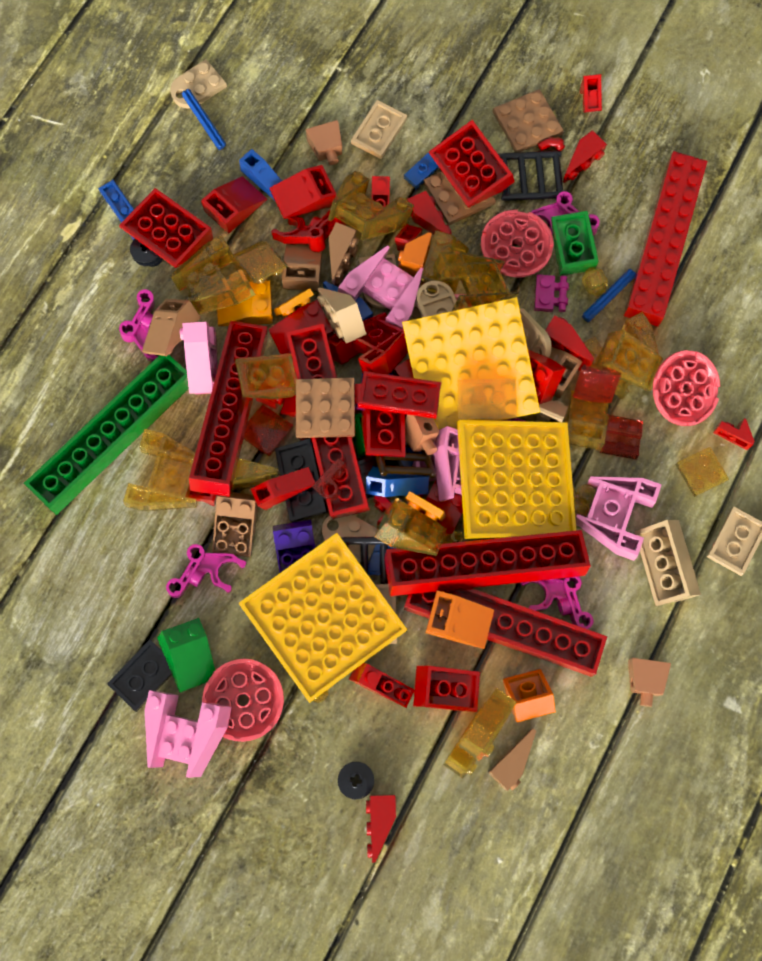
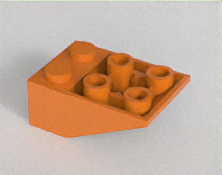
[425,590,494,649]

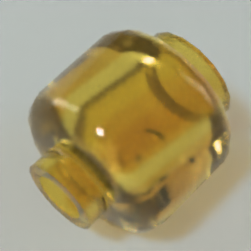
[582,268,609,296]

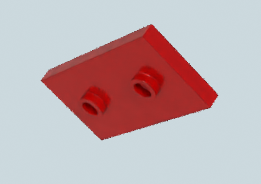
[358,371,441,419]

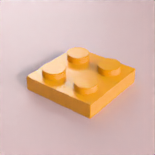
[273,288,314,317]
[406,491,446,523]

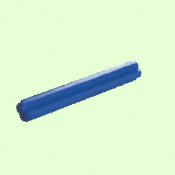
[182,89,226,150]
[582,269,636,322]

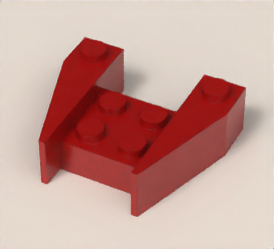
[328,312,408,375]

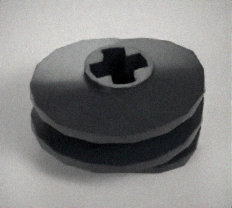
[130,239,163,267]
[338,761,374,800]

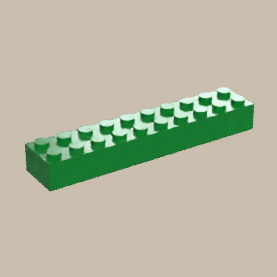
[23,355,189,515]

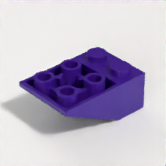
[273,520,316,573]

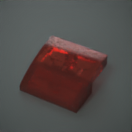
[573,365,622,403]
[244,405,293,457]
[600,414,643,460]

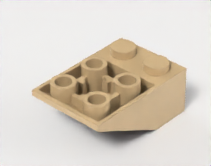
[317,288,367,343]

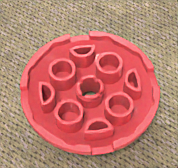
[481,210,554,278]
[652,350,720,426]
[202,659,284,742]

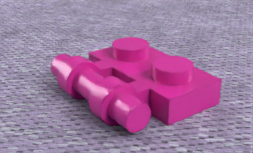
[534,274,569,312]

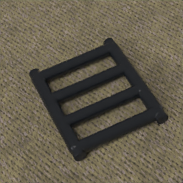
[498,151,566,201]
[341,536,410,584]

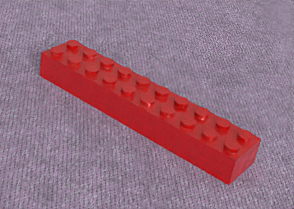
[623,151,708,327]
[189,320,267,497]
[287,323,370,520]
[384,530,591,596]
[404,588,608,677]

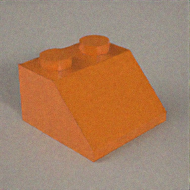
[398,232,432,282]
[503,669,556,723]

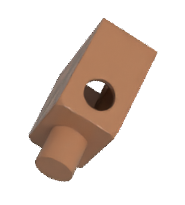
[306,120,342,165]
[405,415,439,455]
[628,658,671,707]

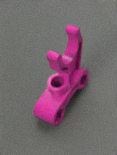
[531,191,600,236]
[119,289,158,362]
[166,544,246,598]
[520,577,594,629]

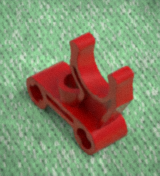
[271,207,347,252]

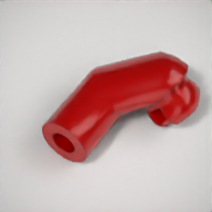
[538,137,565,151]

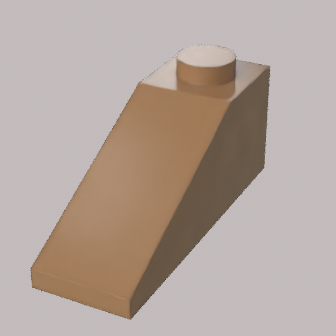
[488,728,536,791]

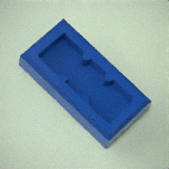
[404,153,439,189]

